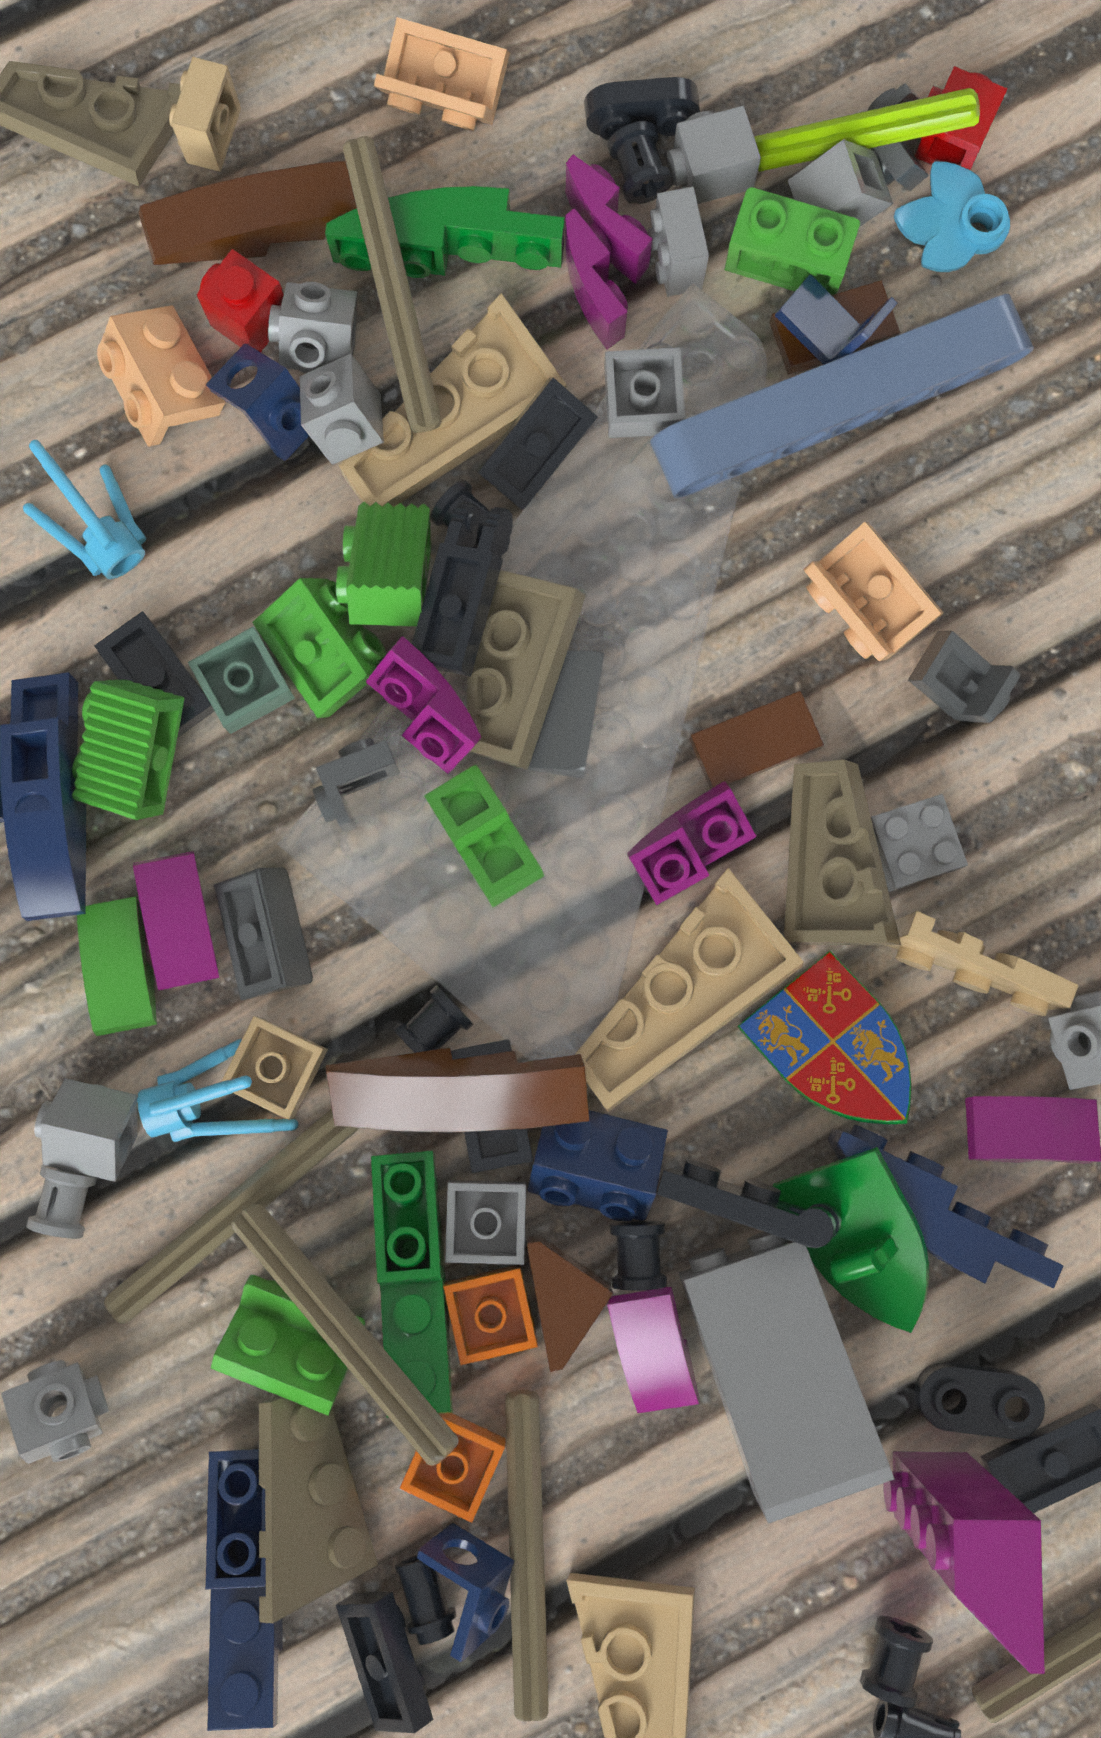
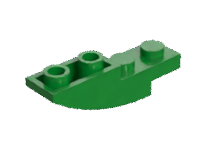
[325,186,565,278]
[371,1151,453,1418]

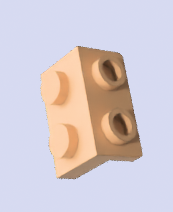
[374,17,510,131]
[97,305,226,447]
[803,522,944,661]

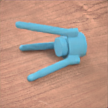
[23,440,147,579]
[137,1039,299,1142]

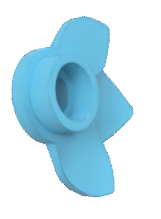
[894,161,1010,272]

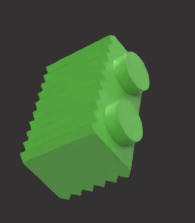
[336,502,432,627]
[72,679,185,820]

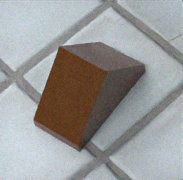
[527,1235,613,1372]

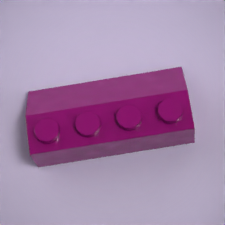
[883,1451,1045,1674]

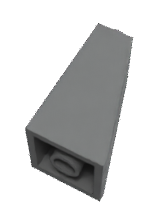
[678,1232,894,1524]

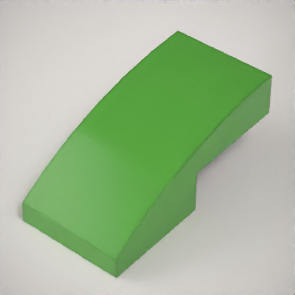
[424,764,545,908]
[77,896,157,1036]

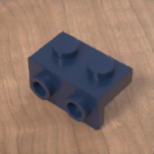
[527,1110,668,1221]

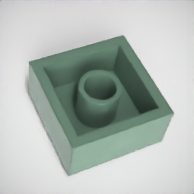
[188,626,295,734]

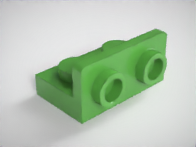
[724,187,860,295]
[252,578,386,718]
[211,1275,365,1416]

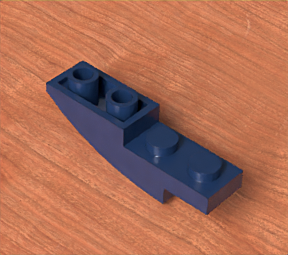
[0,672,87,921]
[828,1124,1064,1289]
[205,1449,283,1731]

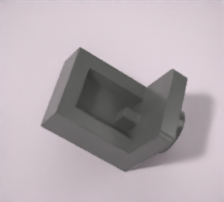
[867,84,929,191]
[908,631,1020,723]
[313,738,401,833]

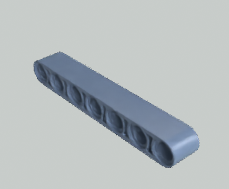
[650,294,1034,498]

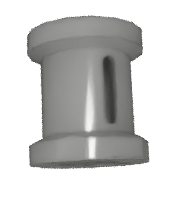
[26,1165,97,1239]

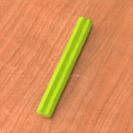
[754,88,980,172]

